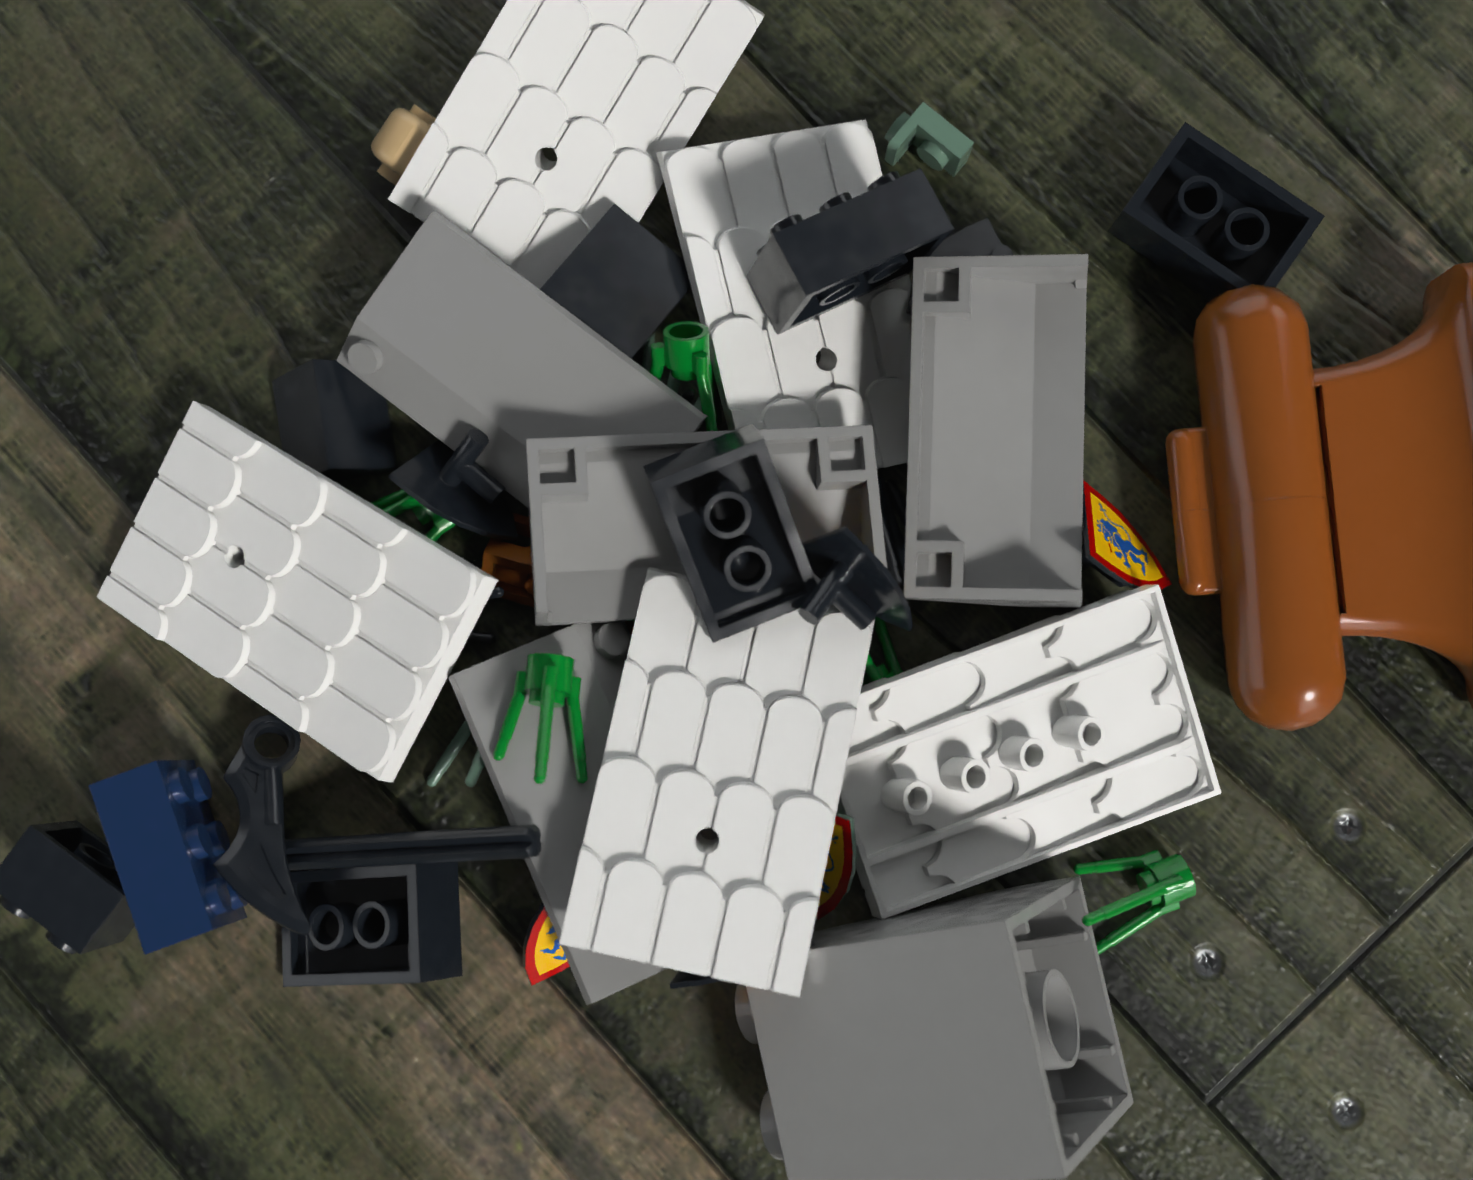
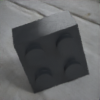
[0,820,135,955]

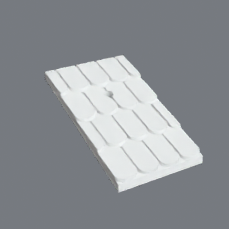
[388,0,765,289]
[656,119,912,469]
[97,401,498,783]
[559,567,875,997]
[837,584,1221,920]

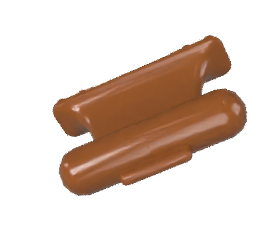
[1165,262,1473,731]

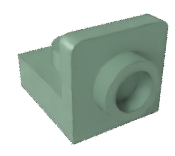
[884,102,974,177]

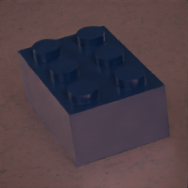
[89,760,248,955]

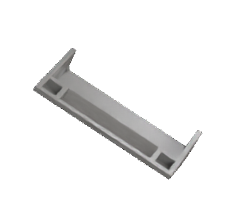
[336,211,707,508]
[904,254,1088,608]
[526,425,887,626]
[448,621,718,1005]

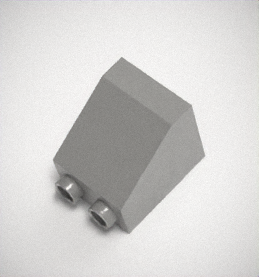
[735,876,1134,1180]

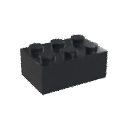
[1108,122,1325,301]
[746,168,954,335]

